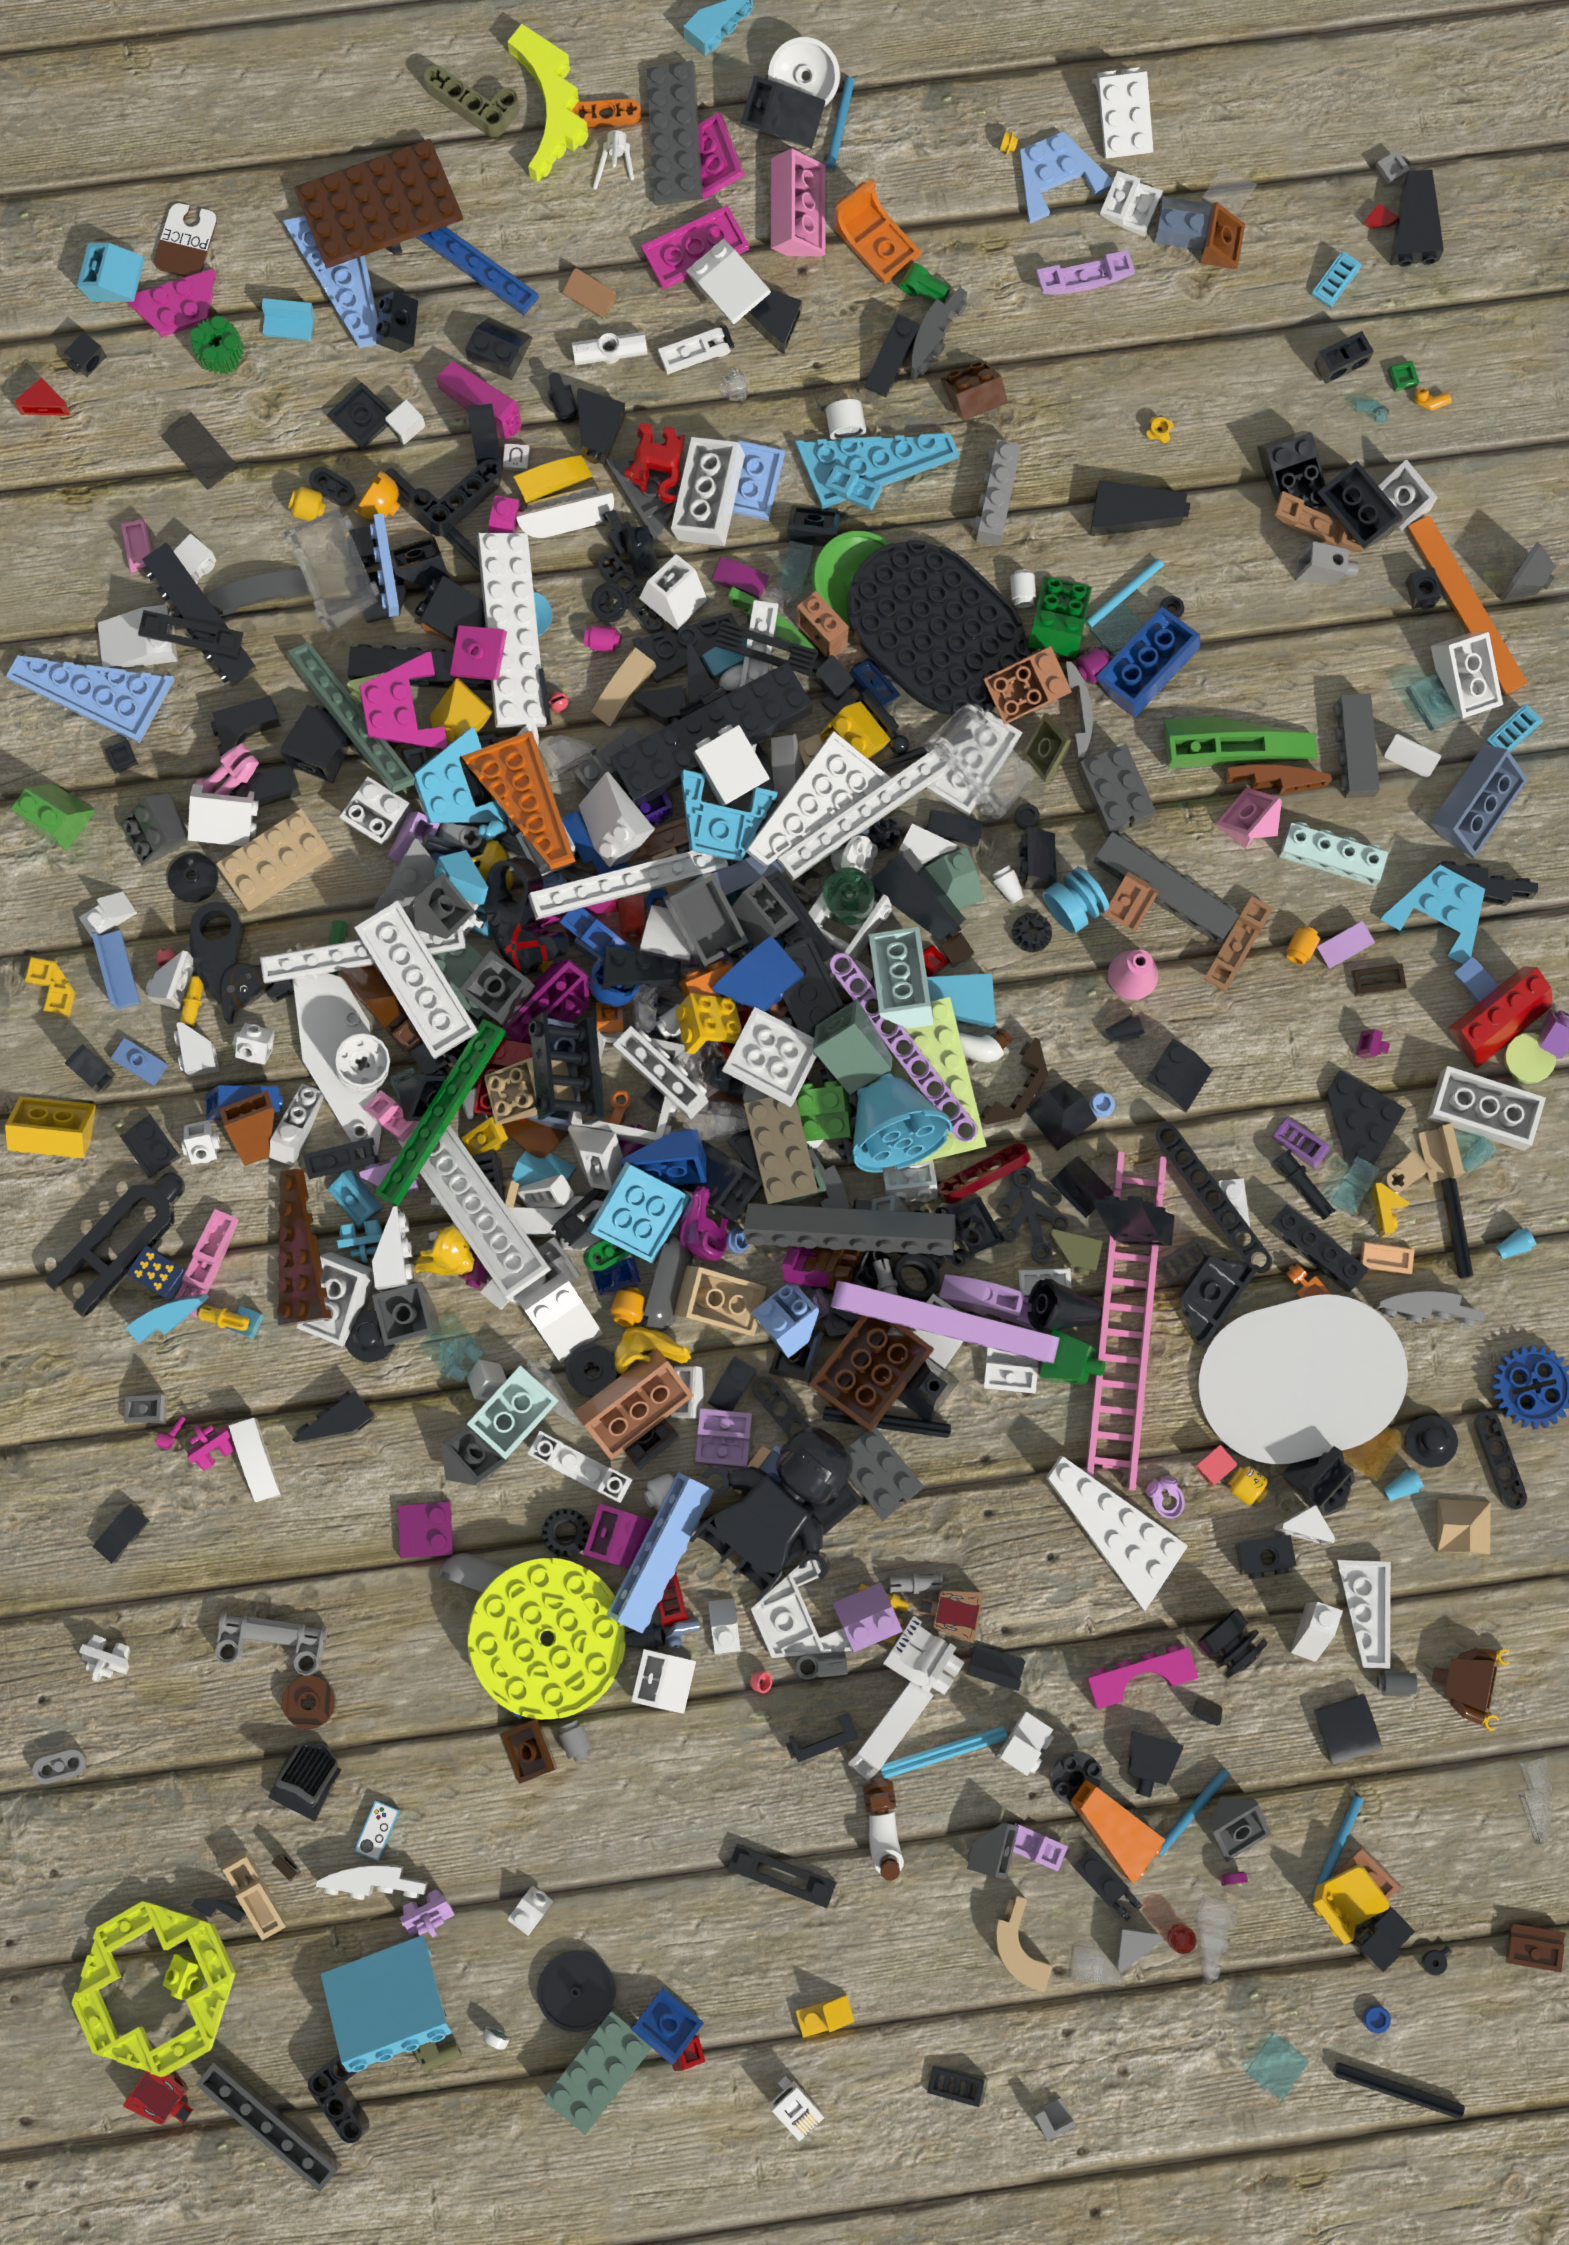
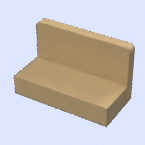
[1417,1124,1464,1183]

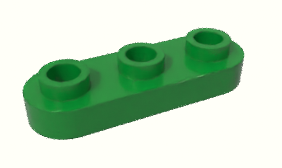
[583,1239,632,1271]

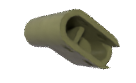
[415,2040,462,2072]

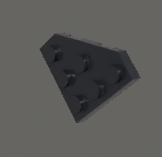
[1326,1070,1406,1175]

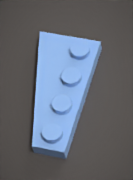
[369,513,399,617]

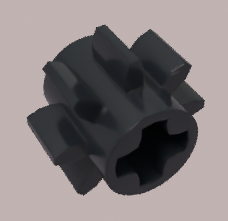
[869,818,902,850]

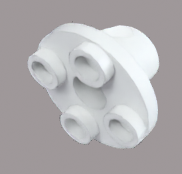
[831,835,878,886]

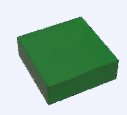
[1388,361,1420,392]

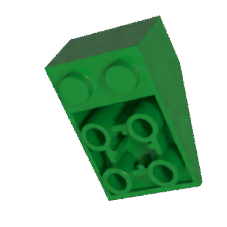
[1028,576,1092,658]

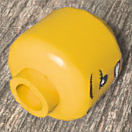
[1228,1466,1269,1505]

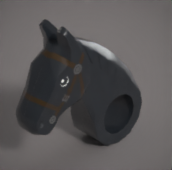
[189,901,275,1025]

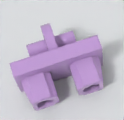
[400,1889,455,1938]

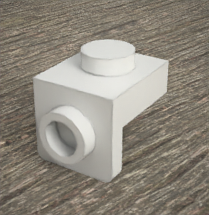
[507,1886,553,1936]

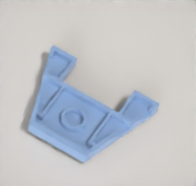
[1019,131,1114,224]

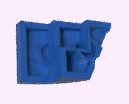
[712,936,804,1012]

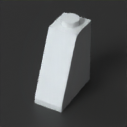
[1290,1602,1343,1662]

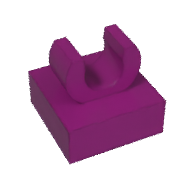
[1356,1029,1390,1059]

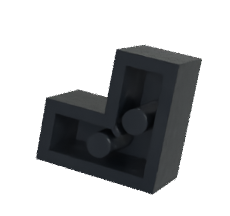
[1350,1906,1415,1972]

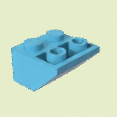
[77,243,145,302]

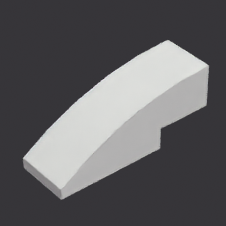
[229,1418,281,1503]

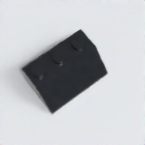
[1317,460,1404,549]

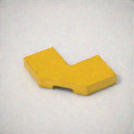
[25,957,76,1017]

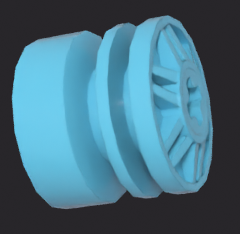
[1042,866,1110,935]

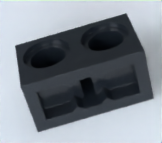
[1314,331,1374,384]

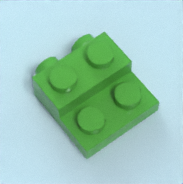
[796,1081,853,1141]

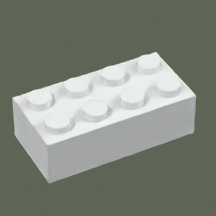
[671,437,745,546]
[1427,1066,1546,1151]

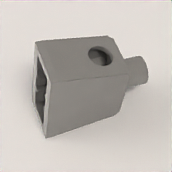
[1295,541,1359,585]

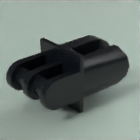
[547,372,578,423]

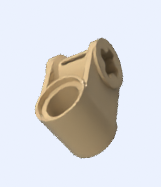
[1381,1149,1431,1194]

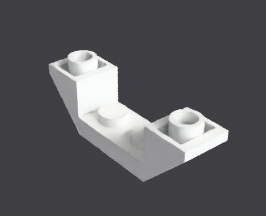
[528,1431,632,1503]

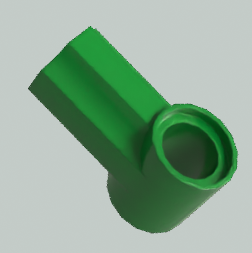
[899,263,951,303]

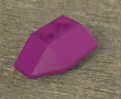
[500,959,590,1043]

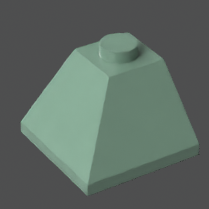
[925,847,984,910]

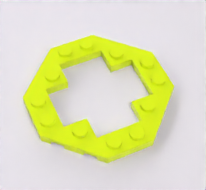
[71,1901,236,2077]

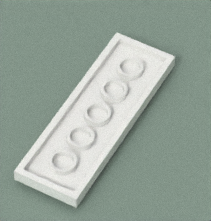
[354,901,479,1059]

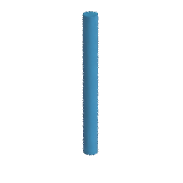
[826,77,855,169]
[1159,1768,1231,1856]
[1312,1795,1364,1895]

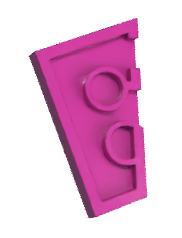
[699,112,745,199]

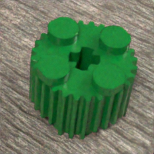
[190,316,244,375]

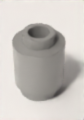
[558,1720,592,1762]

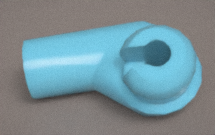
[478,820,507,841]

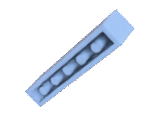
[606,1472,714,1633]

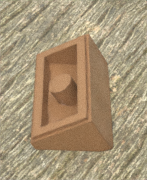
[562,268,616,319]

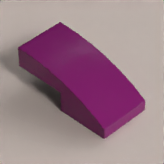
[711,557,769,599]

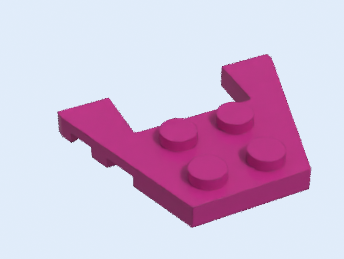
[359,652,447,751]

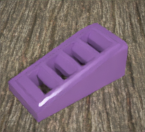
[1272,1117,1330,1169]

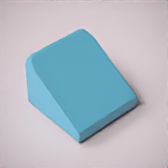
[229,1306,264,1339]

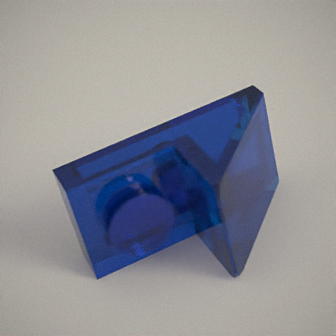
[593,1257,641,1296]

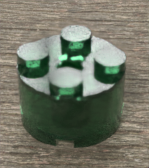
[823,867,875,925]

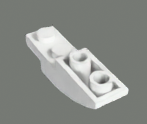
[316,1864,429,1900]

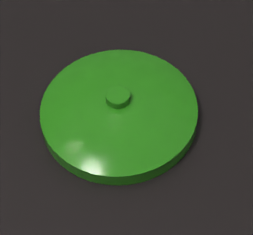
[811,531,891,630]

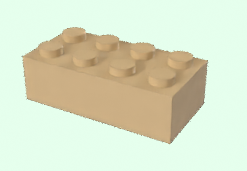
[216,808,333,912]

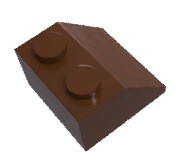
[338,966,405,1028]

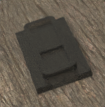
[161,412,238,491]

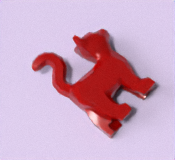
[624,423,685,503]

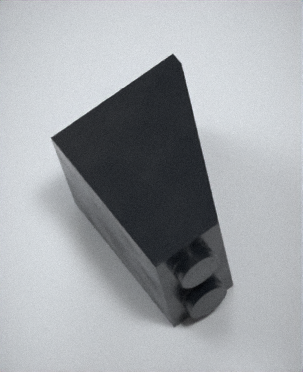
[280,705,352,784]

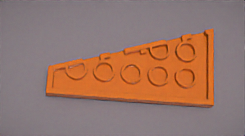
[461,731,576,870]

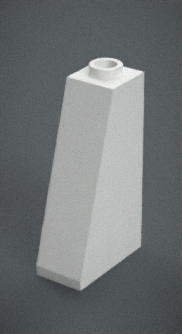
[848,1681,934,1780]

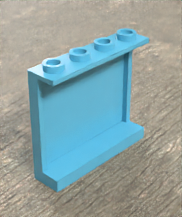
[321,1935,452,2072]

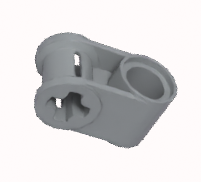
[437,823,486,853]

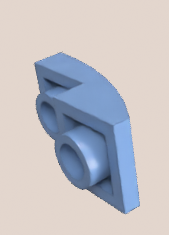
[1453,956,1498,1004]

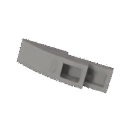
[1374,1291,1485,1327]

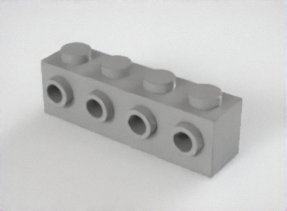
[974,439,1021,547]

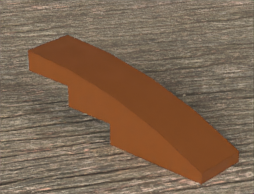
[1224,765,1332,795]

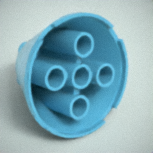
[852,1074,952,1173]

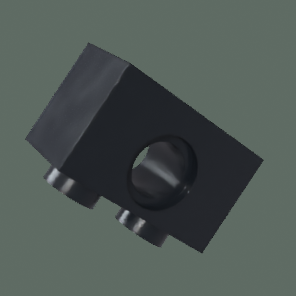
[376,291,418,353]
[1235,1535,1297,1579]

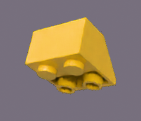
[819,701,891,760]

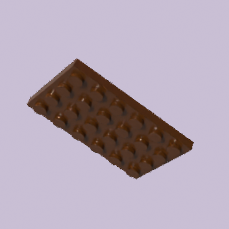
[294,138,464,269]

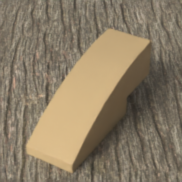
[591,647,657,728]
[222,1849,286,1940]

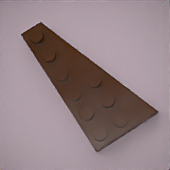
[277,1169,332,1326]

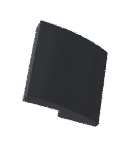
[1314,1693,1383,1765]

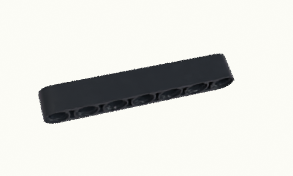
[1155,1124,1272,1273]

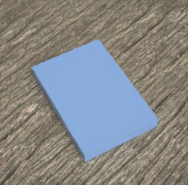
[732,440,785,521]

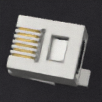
[769,2075,824,2141]

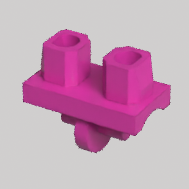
[187,1424,235,1471]

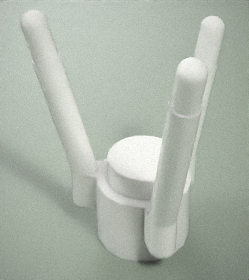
[593,130,634,190]

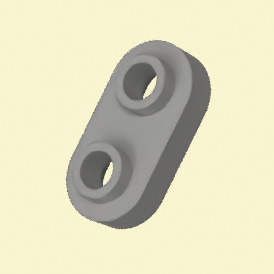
[32,1749,87,1784]

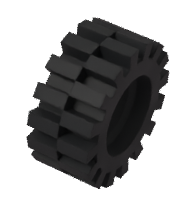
[542,1509,590,1557]

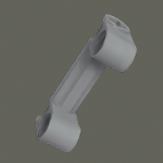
[215,1612,328,1676]

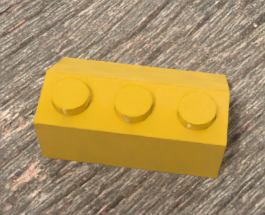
[5,1096,96,1158]

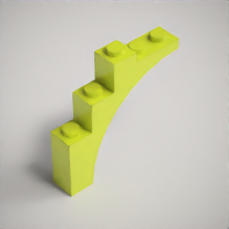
[507,24,588,183]

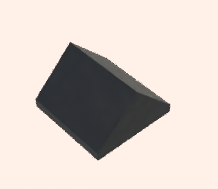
[787,505,841,547]
[397,1073,449,1121]
[946,1196,1005,1260]
[769,1330,824,1386]
[624,1419,680,1470]

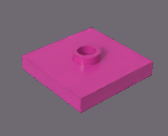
[450,625,507,681]

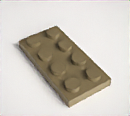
[743,1097,818,1204]

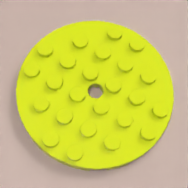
[467,1558,626,1720]

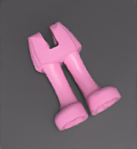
[194,743,259,795]

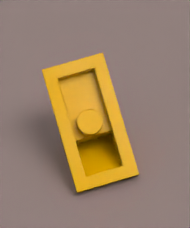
[461,1117,508,1156]
[1371,1183,1410,1237]
[795,1995,855,2038]

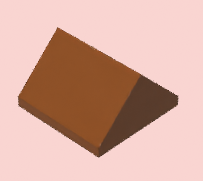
[1200,202,1245,269]

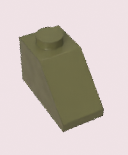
[1049,1229,1103,1277]

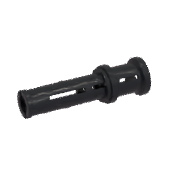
[1272,1148,1336,1220]

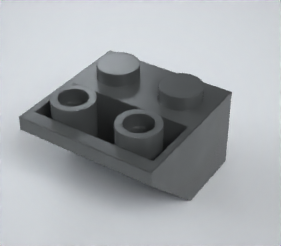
[120,794,188,866]
[731,876,799,947]

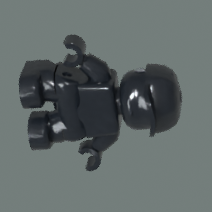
[689,1426,853,1602]

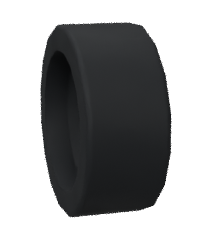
[891,1253,940,1302]

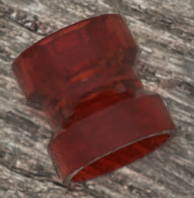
[1166,1924,1197,1954]

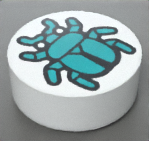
[481,2027,510,2050]

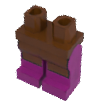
[782,1246,860,1290]

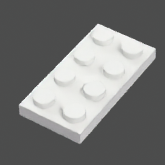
[926,712,1023,816]

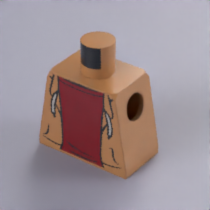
[919,1591,983,1643]

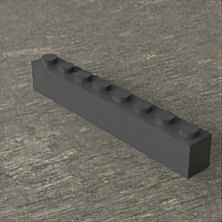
[744,1204,956,1256]

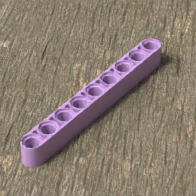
[830,953,978,1142]
[831,1281,1060,1364]

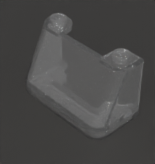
[284,509,381,632]
[922,704,1034,820]

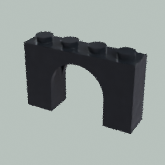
[210,696,301,808]

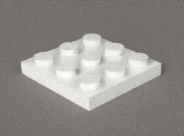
[722,1007,817,1107]

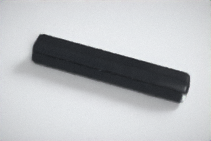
[422,833,483,868]

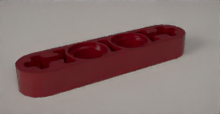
[937,1143,1031,1204]

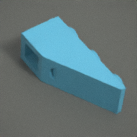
[683,0,753,56]

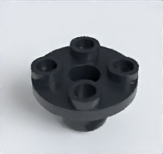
[345,1310,396,1363]
[1404,1415,1458,1468]
[1050,1751,1102,1805]

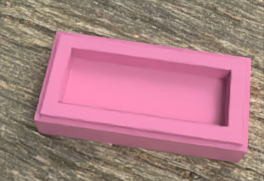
[120,519,152,573]

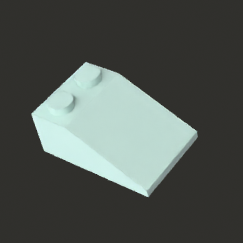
[467,1365,559,1460]

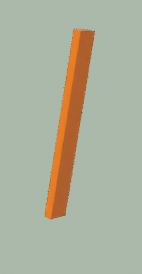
[1407,515,1528,696]

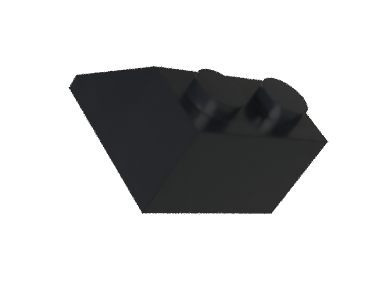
[465,318,533,380]
[1143,1038,1213,1113]

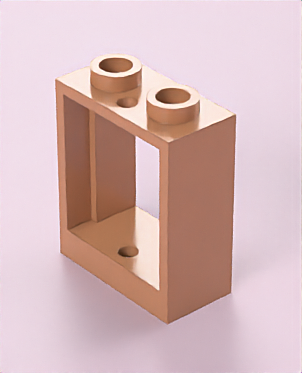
[796,591,849,658]

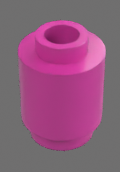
[584,625,622,653]

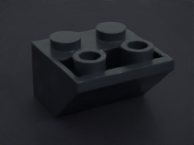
[1018,827,1057,889]

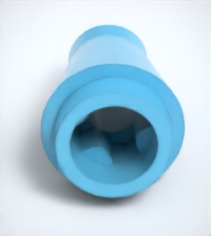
[1495,1227,1536,1260]
[1383,1468,1424,1502]

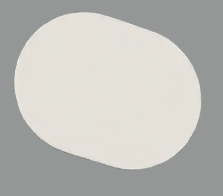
[1199,1294,1408,1465]

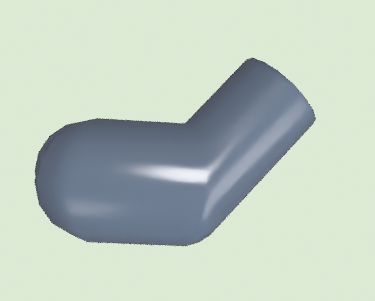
[665,1618,700,1650]

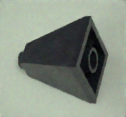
[897,1358,959,1421]

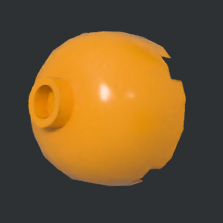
[354,470,400,521]

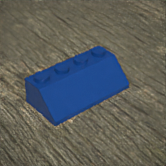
[1096,606,1200,718]

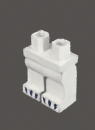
[883,1616,964,1695]

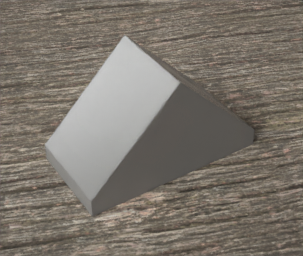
[1115,1927,1164,1973]

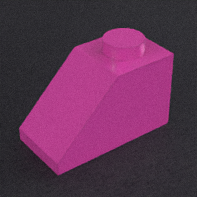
[488,495,521,533]

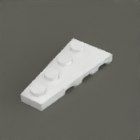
[1337,1560,1391,1669]

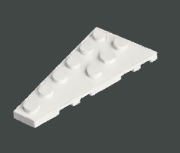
[1046,1456,1188,1611]

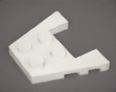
[751,1559,852,1658]

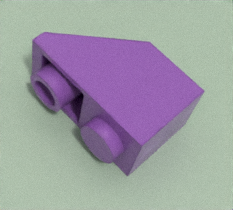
[1537,1009,1569,1059]

